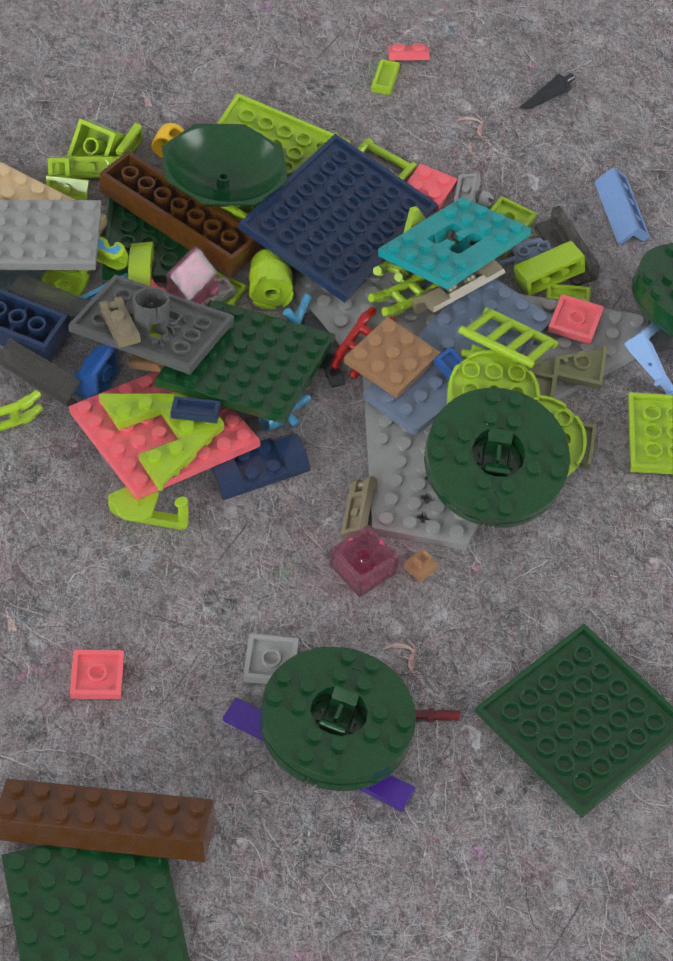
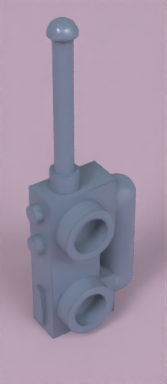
[497,238,552,265]

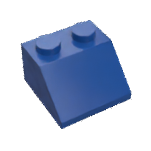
[71,344,120,399]

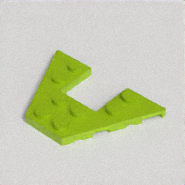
[99,393,224,491]

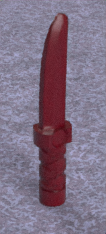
[415,708,460,722]

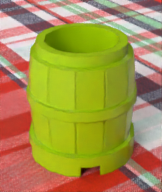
[249,248,293,310]

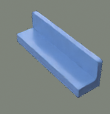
[595,167,650,245]

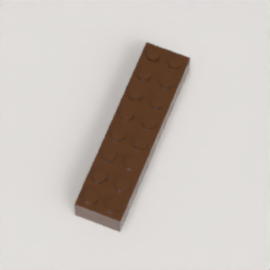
[99,151,260,277]
[0,778,216,862]

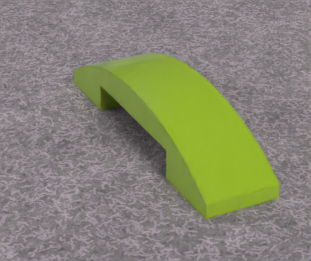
[48,155,121,178]
[128,242,154,287]

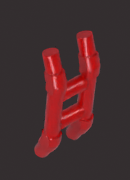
[329,307,396,380]

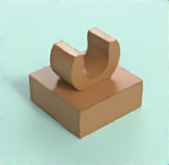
[404,549,438,583]

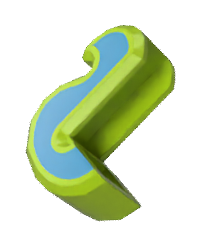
[78,237,129,276]

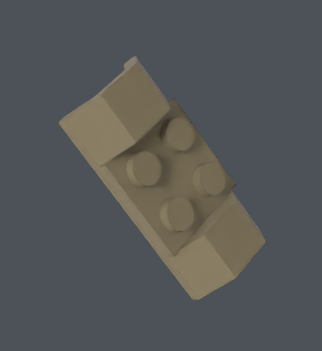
[412,259,506,315]

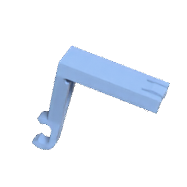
[624,322,673,395]

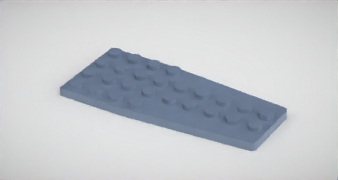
[364,278,552,435]

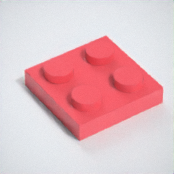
[407,164,458,211]
[548,294,604,345]
[70,650,124,699]

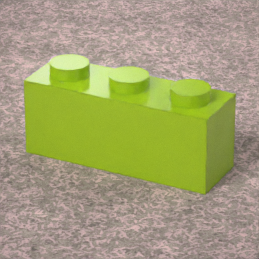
[514,241,585,295]

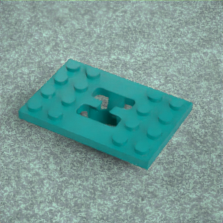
[378,197,531,290]

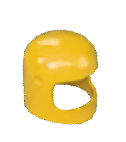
[151,123,184,159]

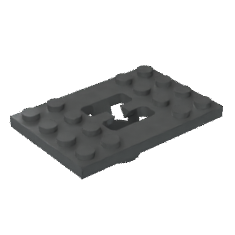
[69,275,234,375]

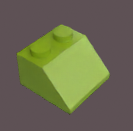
[67,119,126,156]

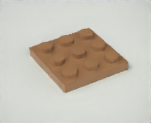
[344,317,441,399]

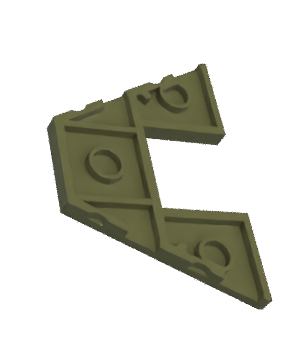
[525,346,607,469]

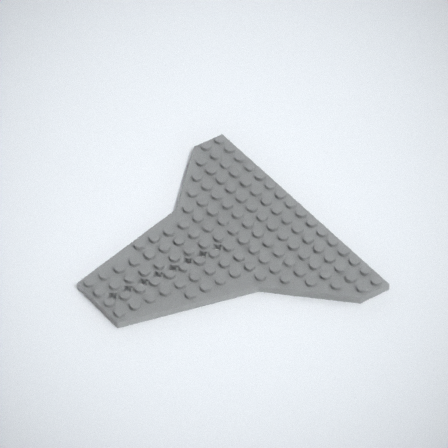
[293,271,649,550]

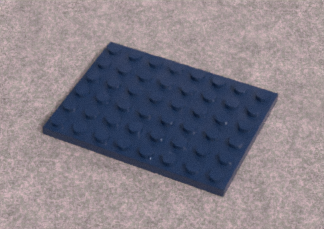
[238,134,438,303]

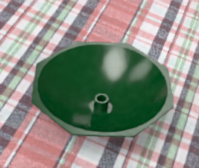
[162,124,288,207]

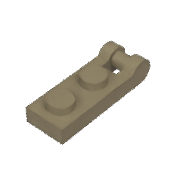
[99,296,141,348]
[341,476,378,539]

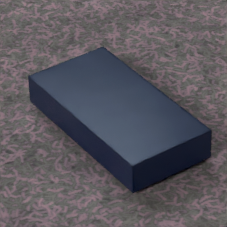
[170,396,221,423]

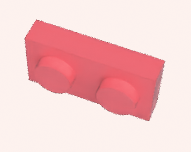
[388,43,430,60]

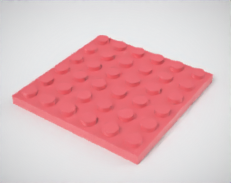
[69,372,260,500]

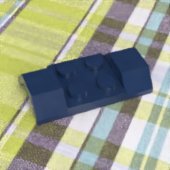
[210,433,310,500]

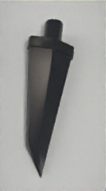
[519,73,575,109]

